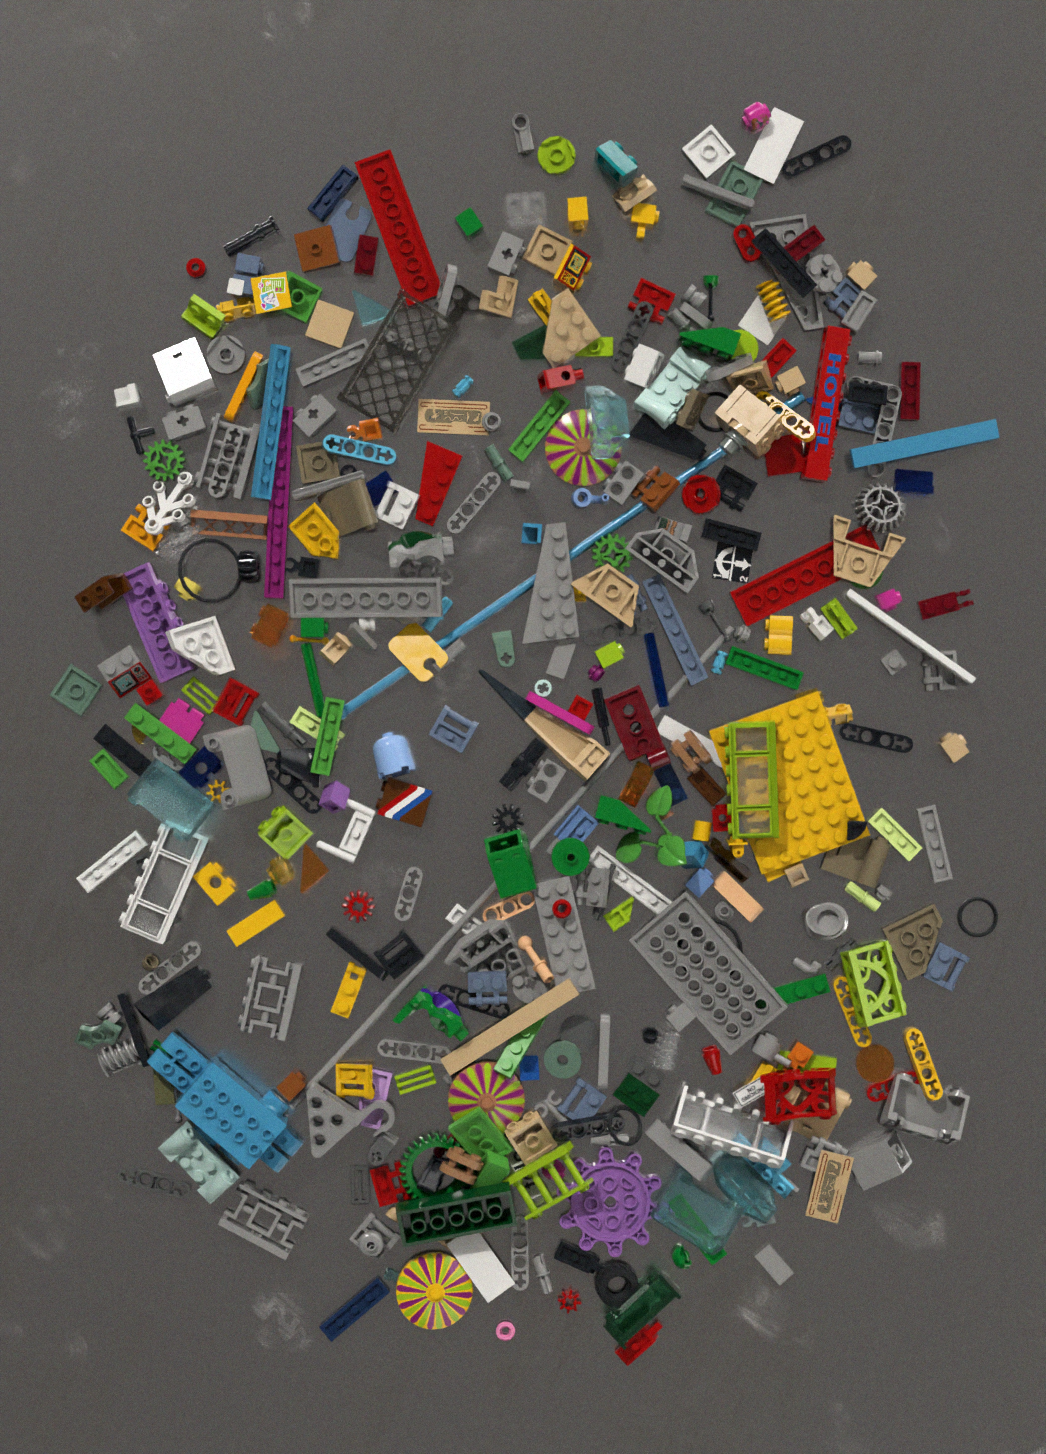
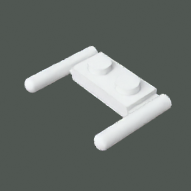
[316,799,376,864]

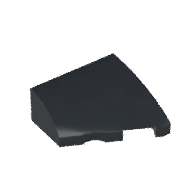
[276,748,319,788]

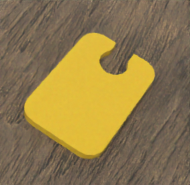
[388,623,448,682]

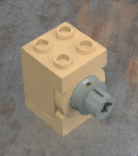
[715,385,784,457]

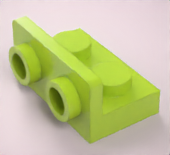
[181,294,226,339]

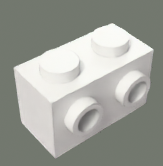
[624,344,665,389]

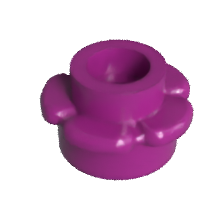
[588,665,605,682]

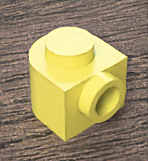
[174,577,201,601]

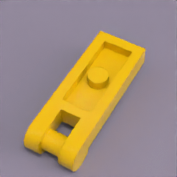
[330,962,367,1018]

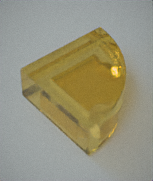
[132,725,147,745]

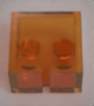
[250,603,291,649]

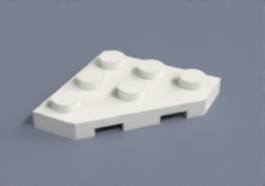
[165,616,235,676]

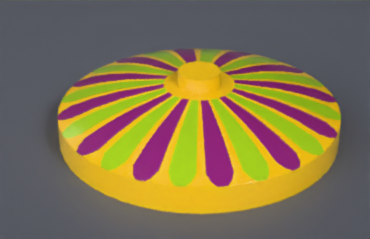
[396,1252,473,1329]

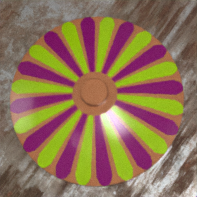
[545,409,622,486]
[448,1061,525,1134]

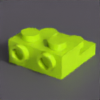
[257,805,313,861]

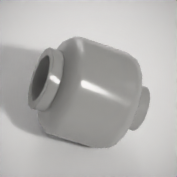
[358,1230,384,1257]

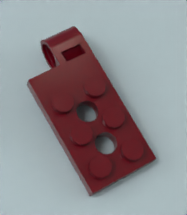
[604,685,671,771]

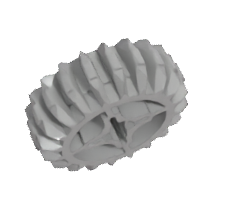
[854,482,906,534]

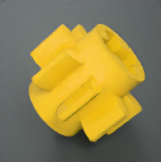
[206,779,230,803]

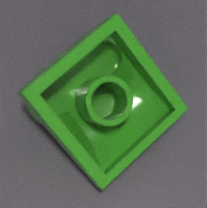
[280,271,323,323]

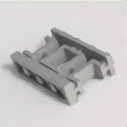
[238,955,303,1041]
[218,1181,308,1260]

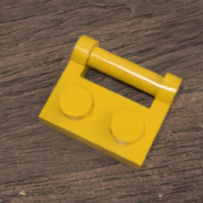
[336,1063,375,1100]

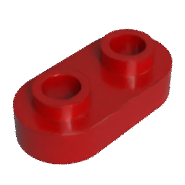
[733,224,761,261]

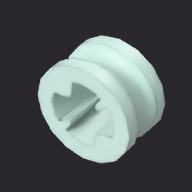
[535,679,552,697]

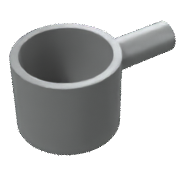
[751,1032,792,1068]

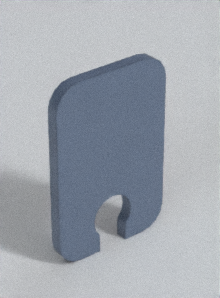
[326,199,372,262]

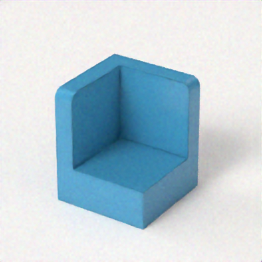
[522,523,542,545]
[682,841,709,869]

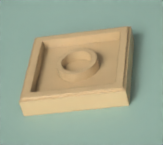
[522,224,573,276]
[305,300,354,349]

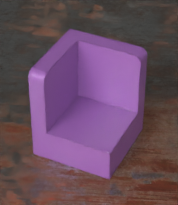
[319,781,350,814]

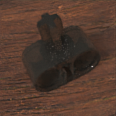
[446,285,481,326]

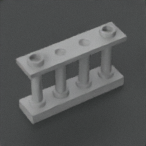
[194,413,260,500]

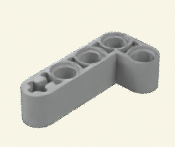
[645,1118,716,1183]

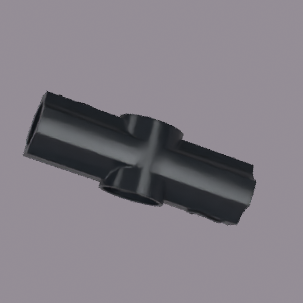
[499,738,548,792]

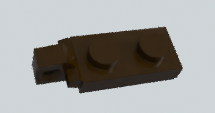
[705,837,752,883]

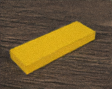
[226,900,285,947]

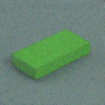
[89,748,129,790]

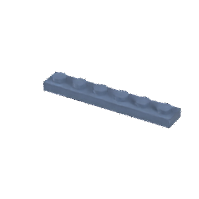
[642,574,709,686]

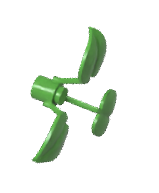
[616,785,687,866]

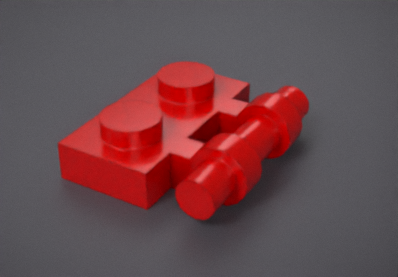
[627,278,676,324]
[369,1161,411,1207]

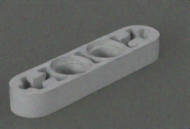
[428,264,457,338]
[208,425,244,498]
[447,472,501,534]
[138,941,202,995]
[598,1015,610,1090]
[377,1039,451,1064]
[511,1215,529,1291]

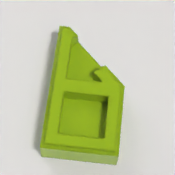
[603,897,634,932]

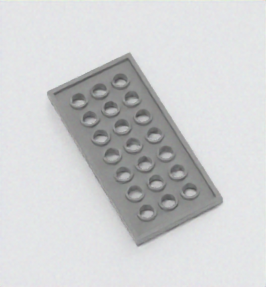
[629,890,788,1055]

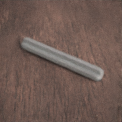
[682,174,755,211]
[292,470,365,501]

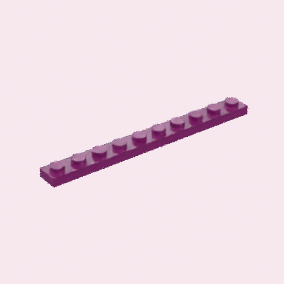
[264,406,294,599]

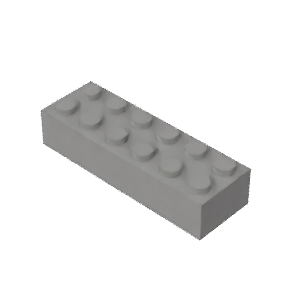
[533,876,596,992]

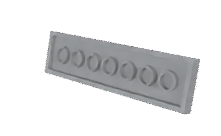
[289,577,443,618]

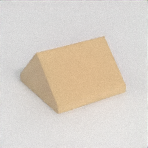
[726,360,774,394]

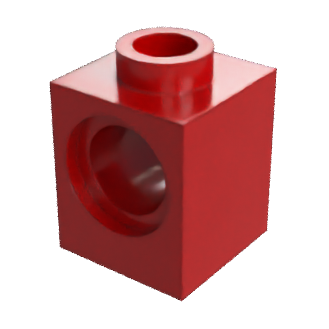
[136,679,165,706]

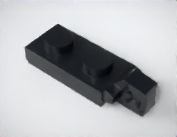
[554,1240,606,1274]

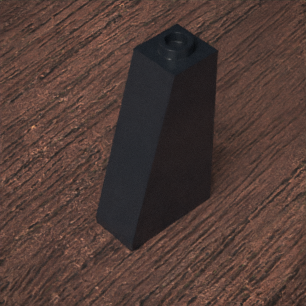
[628,413,707,462]
[133,967,212,1031]

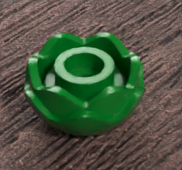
[672,1246,692,1269]

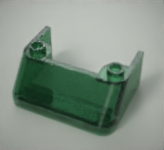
[603,1270,682,1350]

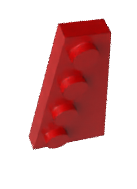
[415,441,463,527]

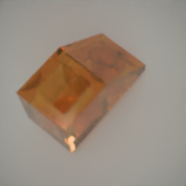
[618,761,655,808]

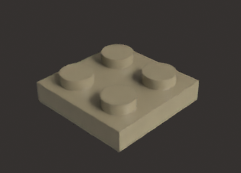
[676,388,709,430]
[296,440,340,484]

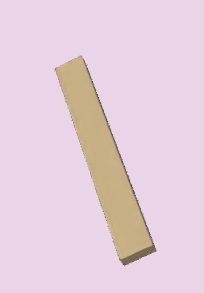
[440,978,580,1076]

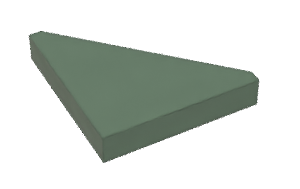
[251,711,280,753]

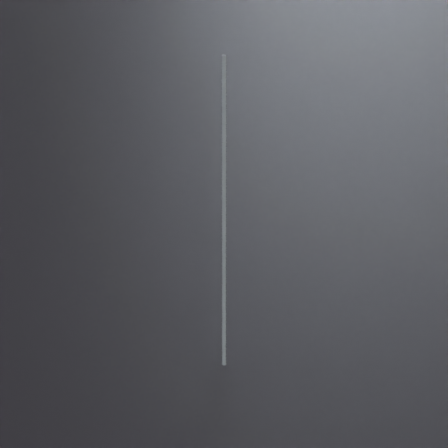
[289,626,735,1110]

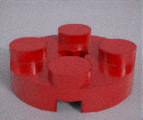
[682,475,721,513]

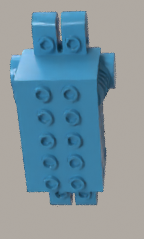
[147,1032,304,1173]

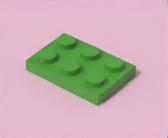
[448,1107,513,1158]

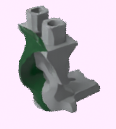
[388,531,454,578]

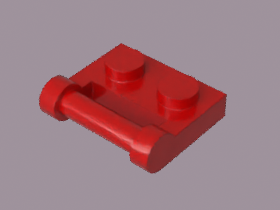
[211,677,260,726]

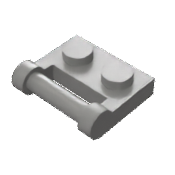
[349,1212,401,1264]

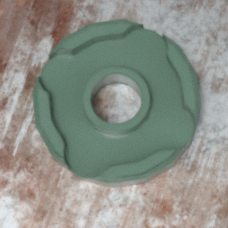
[544,1040,582,1079]

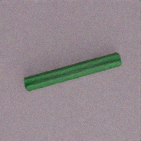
[301,643,325,718]

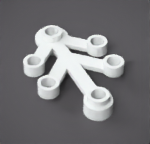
[142,472,196,535]

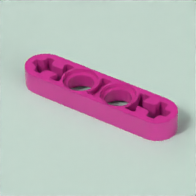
[525,691,595,735]

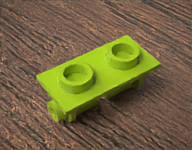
[820,597,858,640]

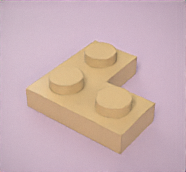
[479,276,518,318]

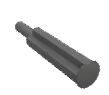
[591,864,616,921]

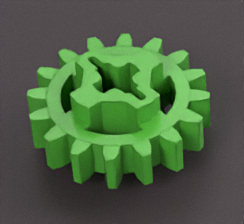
[143,439,185,482]
[591,533,633,572]

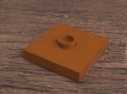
[294,225,340,272]

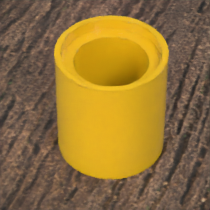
[692,820,712,842]

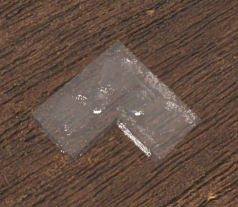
[154,524,202,558]

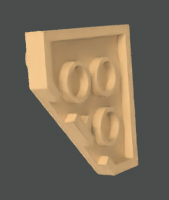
[542,288,601,368]

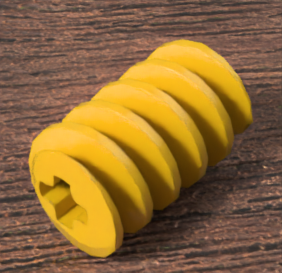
[756,280,791,323]

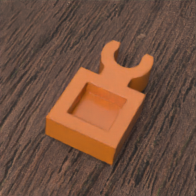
[347,418,383,442]
[782,1041,814,1071]

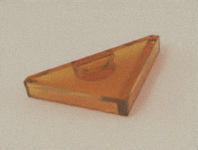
[300,843,329,893]

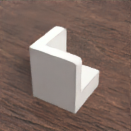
[114,383,141,409]

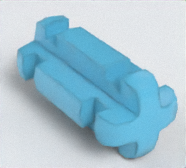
[452,375,473,397]
[711,651,728,675]

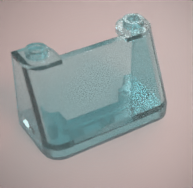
[127,757,216,842]
[650,1168,745,1255]

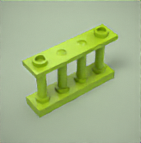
[502,1141,594,1220]

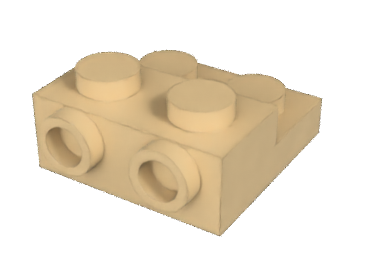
[504,1111,558,1166]

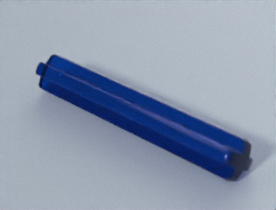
[644,633,669,708]

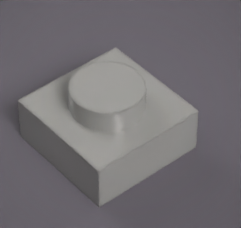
[880,649,907,676]

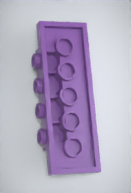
[123,562,195,683]

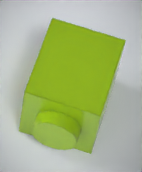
[594,641,625,669]

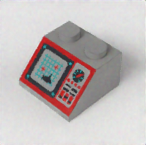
[97,645,152,699]

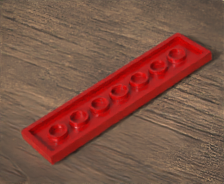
[354,149,440,307]
[730,524,881,626]

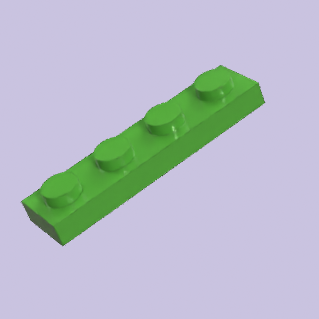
[508,390,571,462]
[310,697,345,776]
[124,703,197,764]
[494,1014,549,1079]

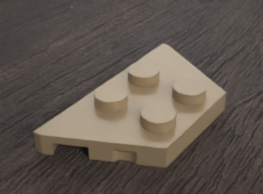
[571,563,639,627]

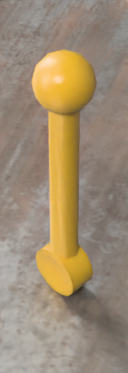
[289,635,329,645]

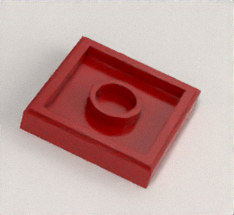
[764,434,804,477]

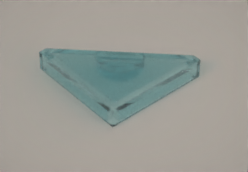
[352,290,396,326]

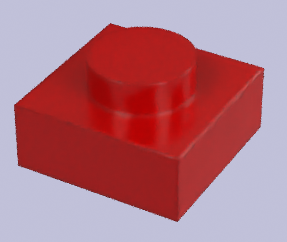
[568,695,593,720]

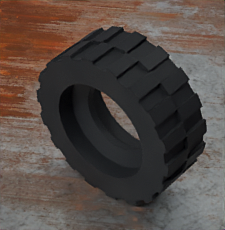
[594,1263,639,1308]

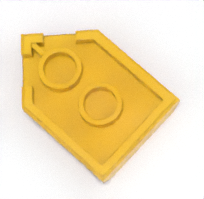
[288,502,339,559]

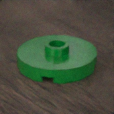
[551,837,590,876]

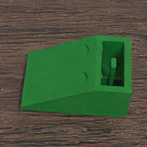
[677,327,741,361]
[594,795,651,835]
[484,829,537,899]

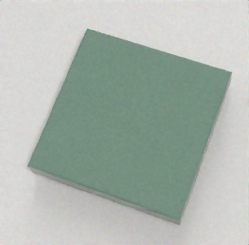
[49,664,103,717]

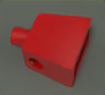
[537,365,584,394]

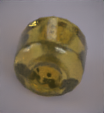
[266,857,295,886]

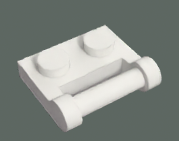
[375,480,420,530]

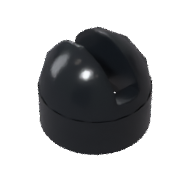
[643,1028,658,1044]

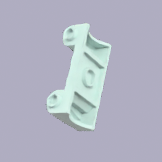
[634,345,712,429]
[158,1121,239,1204]

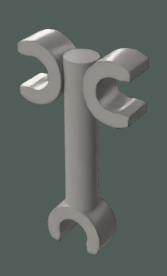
[534,1090,581,1133]

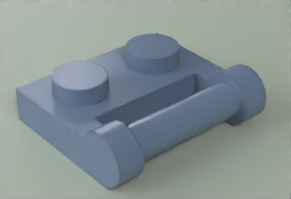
[428,705,479,753]
[922,942,970,992]
[557,1077,607,1127]

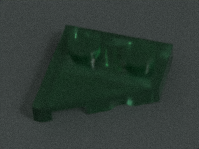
[511,324,547,359]

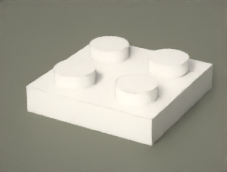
[682,124,736,179]

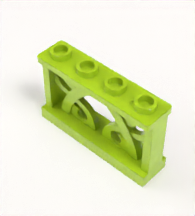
[840,940,907,1027]

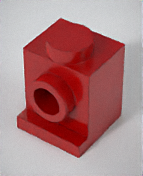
[711,804,731,832]

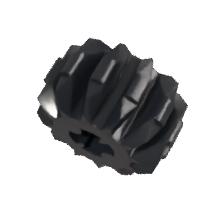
[237,550,261,583]
[492,804,524,834]

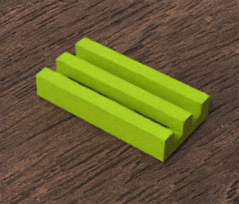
[181,676,218,716]
[394,1064,437,1095]

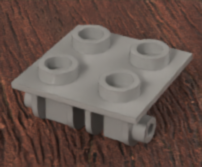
[374,330,424,381]

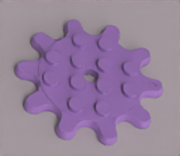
[557,1147,664,1257]

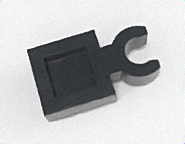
[285,557,320,578]

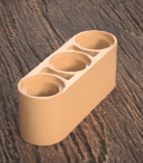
[711,871,764,923]
[483,891,535,921]

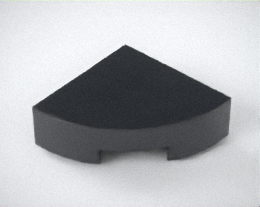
[847,820,867,840]

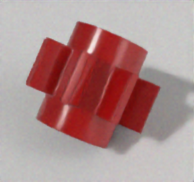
[557,1288,581,1314]

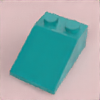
[594,140,638,186]

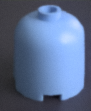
[373,732,416,779]

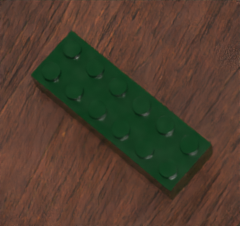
[395,1181,517,1248]

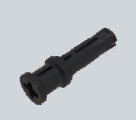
[223,216,280,257]

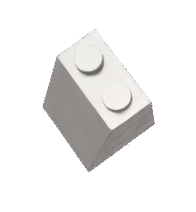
[847,1129,912,1191]

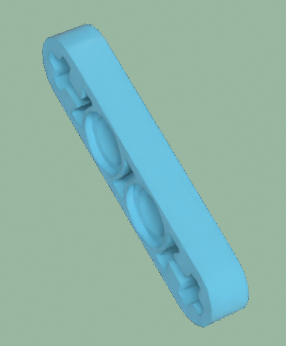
[322,435,396,466]

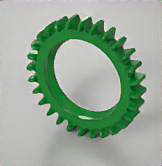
[399,1133,468,1199]

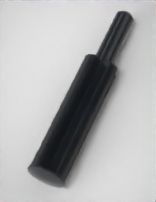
[592,687,611,746]

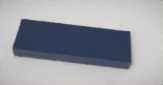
[307,165,358,222]

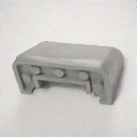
[203,725,271,811]
[879,1073,970,1145]

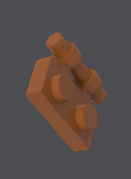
[631,466,680,512]

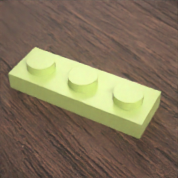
[868,808,922,861]

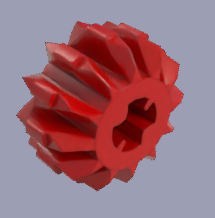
[342,890,375,923]

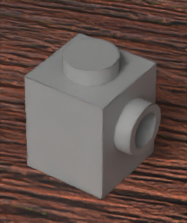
[665,1001,696,1032]

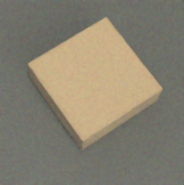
[784,862,809,888]

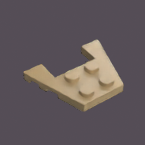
[833,515,906,587]

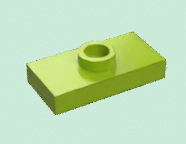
[575,337,613,357]

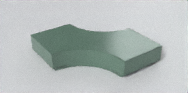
[246,359,269,408]
[74,1019,122,1050]

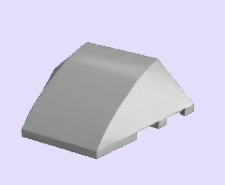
[444,919,526,981]

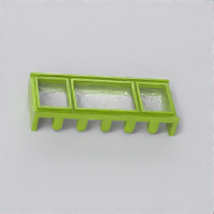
[724,720,779,839]

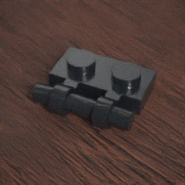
[716,464,758,512]

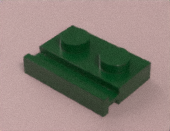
[612,1072,660,1117]

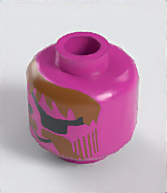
[741,102,771,131]

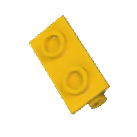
[527,288,552,326]
[216,296,256,321]
[824,704,853,726]
[725,835,748,858]

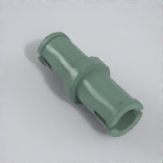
[483,443,514,482]

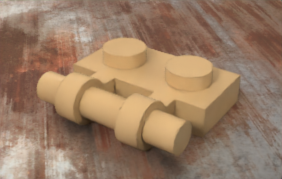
[612,174,657,212]

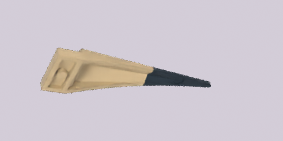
[478,669,610,782]

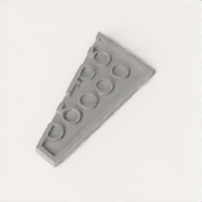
[749,214,824,331]
[522,522,579,644]

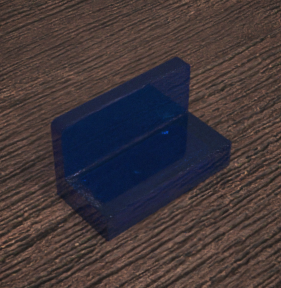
[893,469,934,495]
[366,470,398,507]

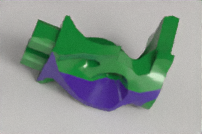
[392,986,469,1042]

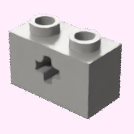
[487,231,526,277]
[293,394,337,438]
[162,404,207,441]

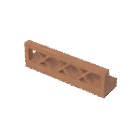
[190,509,268,540]

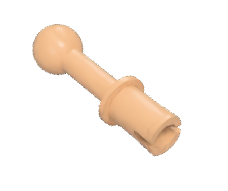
[518,936,554,983]

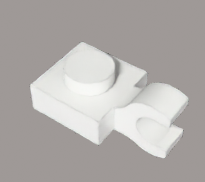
[800,607,834,641]

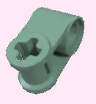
[492,630,515,668]

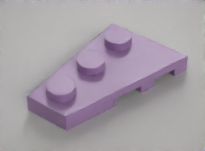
[357,1068,393,1129]

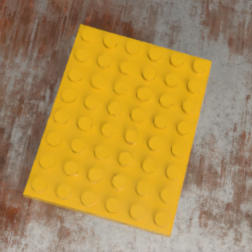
[709,691,870,875]

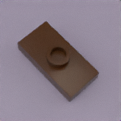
[686,766,726,807]

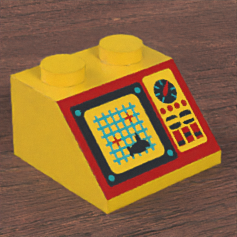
[553,244,593,293]

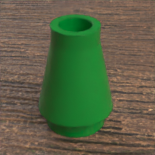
[247,879,277,901]

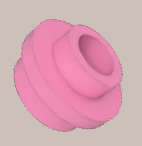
[496,1321,515,1341]

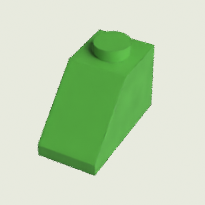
[470,1150,510,1189]

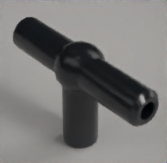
[127,416,154,454]

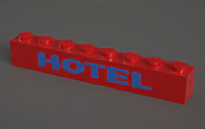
[801,325,852,482]

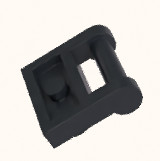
[373,929,424,980]

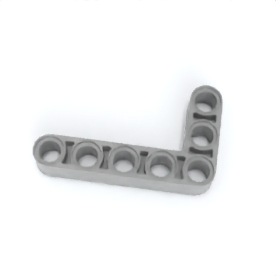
[845,376,902,478]

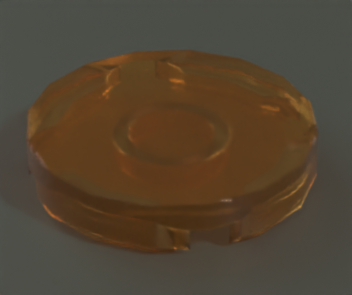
[856,1044,895,1083]

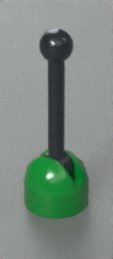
[703,275,719,322]

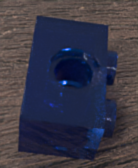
[178,746,223,789]

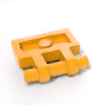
[121,504,171,552]

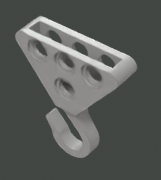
[306,1082,395,1158]

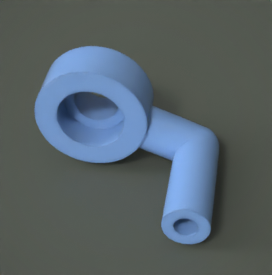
[571,488,609,508]

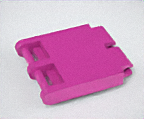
[160,698,204,744]

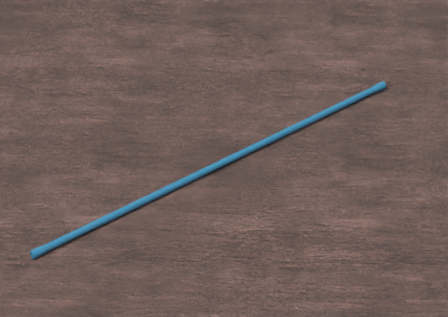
[341,391,806,720]

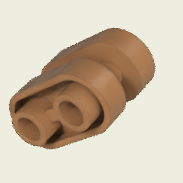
[671,730,713,774]
[439,1146,484,1185]

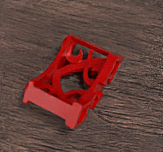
[760,1068,837,1125]

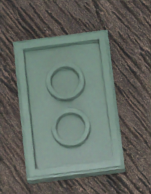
[705,160,764,227]

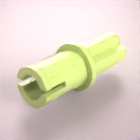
[845,881,881,912]

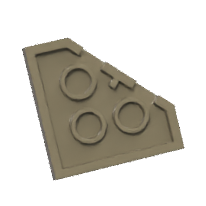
[882,903,943,981]

